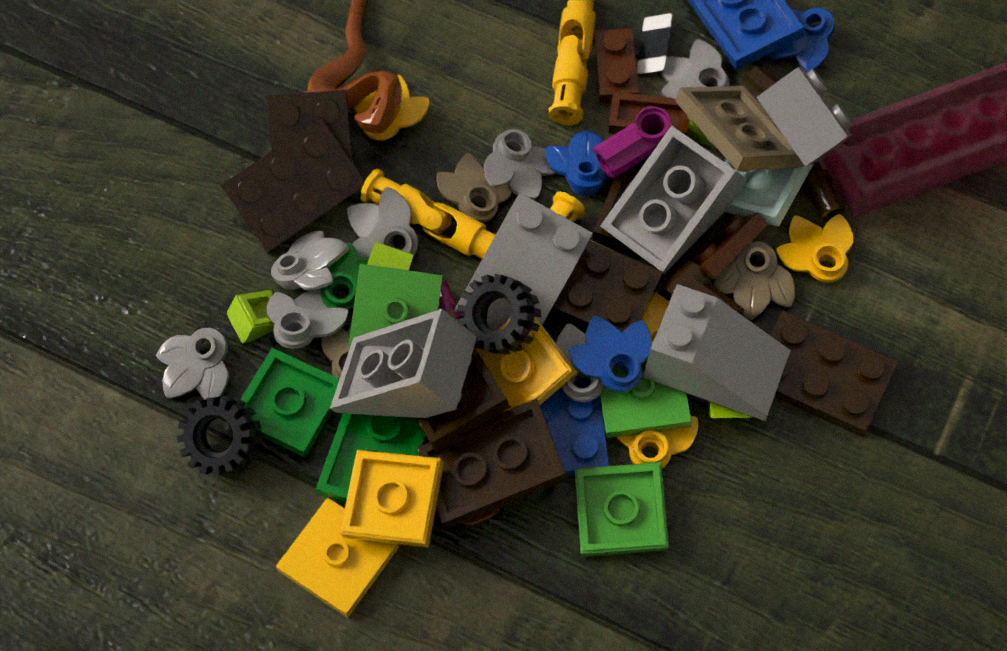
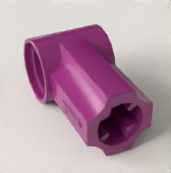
[593,107,671,179]

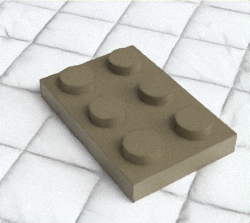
[675,86,803,172]

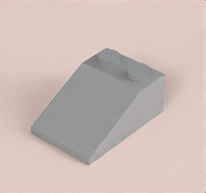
[756,67,852,167]
[600,126,747,273]
[454,192,593,331]
[643,284,791,421]
[330,309,477,418]

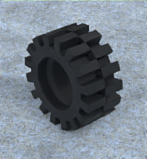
[457,274,541,355]
[177,396,262,475]

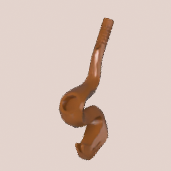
[307,0,402,133]

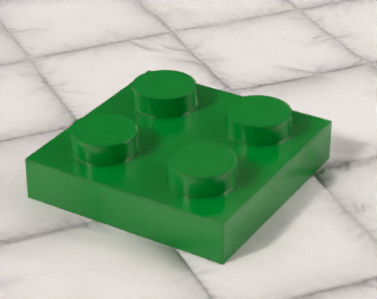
[241,348,340,458]

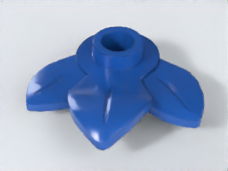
[766,7,835,72]
[546,131,610,195]
[569,315,652,393]

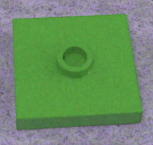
[348,264,443,347]
[600,358,692,438]
[575,462,669,557]

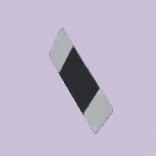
[637,13,672,74]

